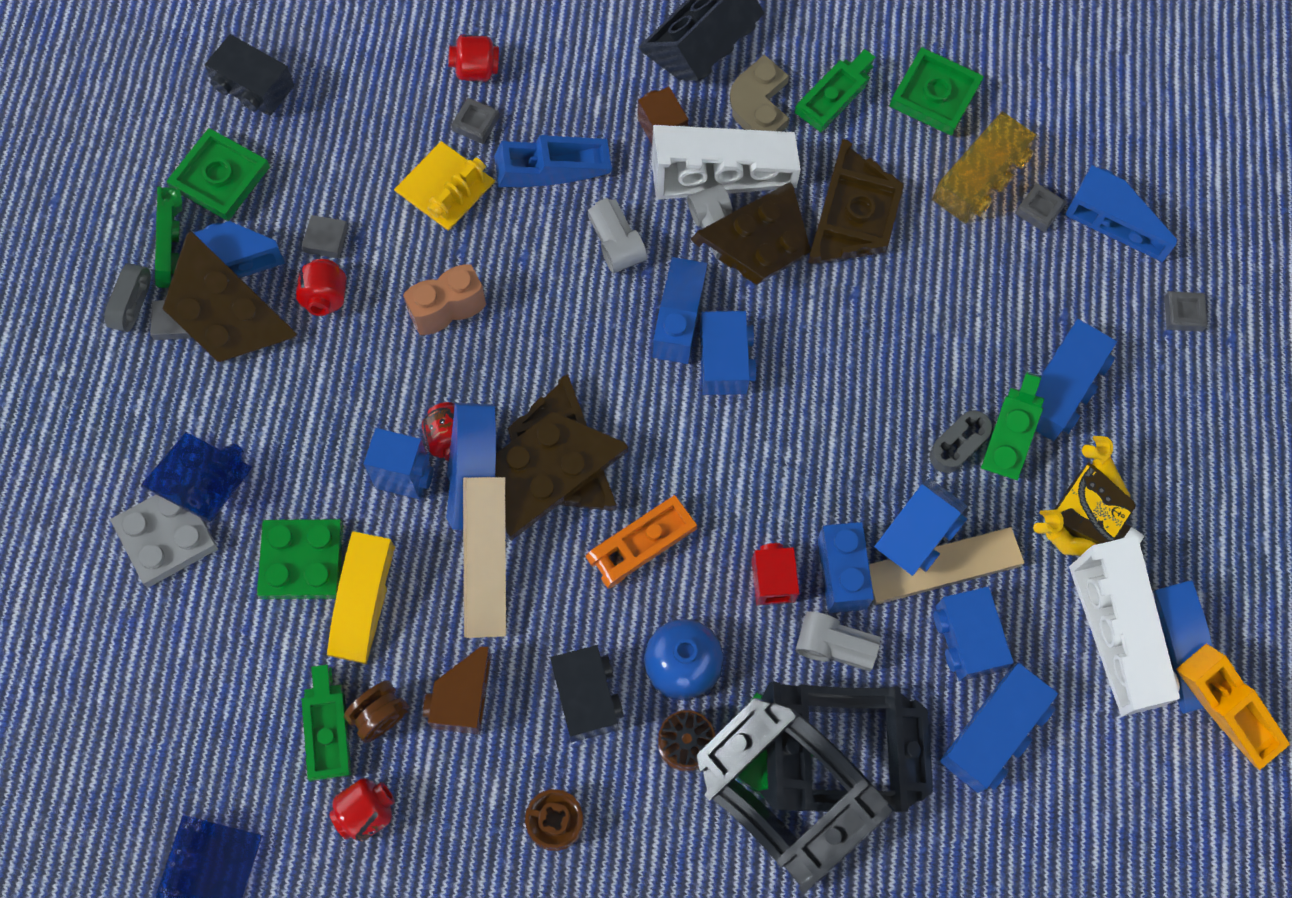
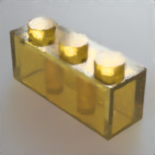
[932,111,1037,224]

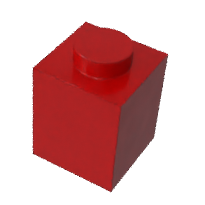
[751,543,799,606]

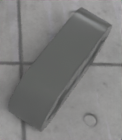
[104,263,151,332]
[929,410,992,473]

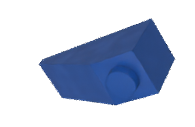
[1065,165,1178,262]
[652,257,708,364]

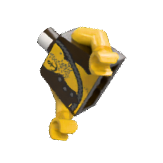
[1033,436,1145,556]

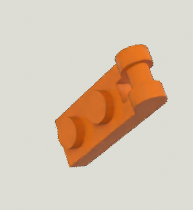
[585,495,697,589]

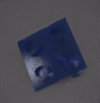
[141,432,253,522]
[155,815,263,898]

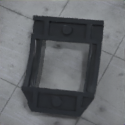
[760,682,933,812]
[697,698,894,894]

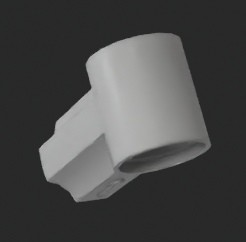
[687,184,732,259]
[588,198,647,274]
[796,611,881,672]

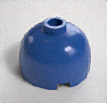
[644,618,724,701]

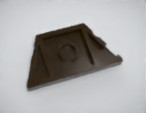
[808,139,904,264]
[691,182,811,285]
[162,231,298,362]
[507,374,617,511]
[495,411,628,541]

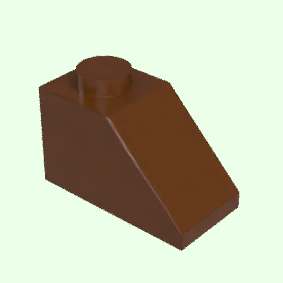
[423,646,492,735]

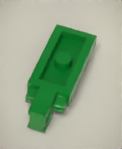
[794,49,875,133]
[155,187,182,288]
[981,372,1045,481]
[301,664,352,782]

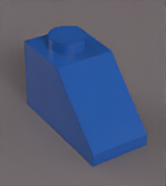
[194,221,285,278]

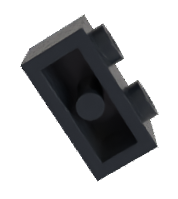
[204,34,295,116]
[550,645,624,743]

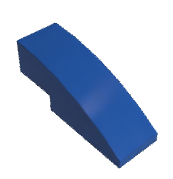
[494,135,612,187]
[446,403,496,530]
[1153,580,1213,714]

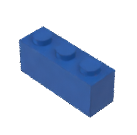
[1035,319,1117,442]
[938,662,1058,793]

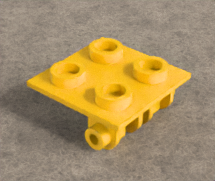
[394,141,495,231]

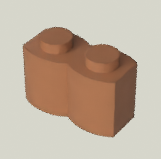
[403,264,486,335]

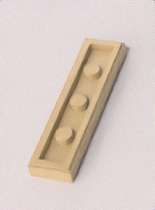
[463,477,506,638]
[869,527,1024,605]

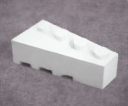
[652,125,801,200]
[1069,535,1180,717]

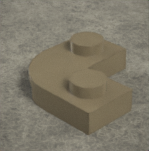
[730,54,790,131]

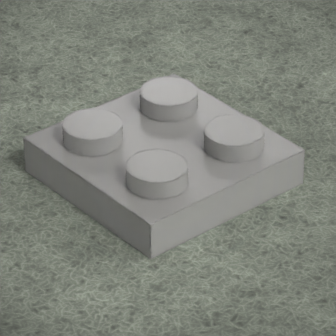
[110,481,218,588]

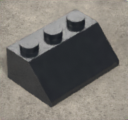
[639,0,765,81]

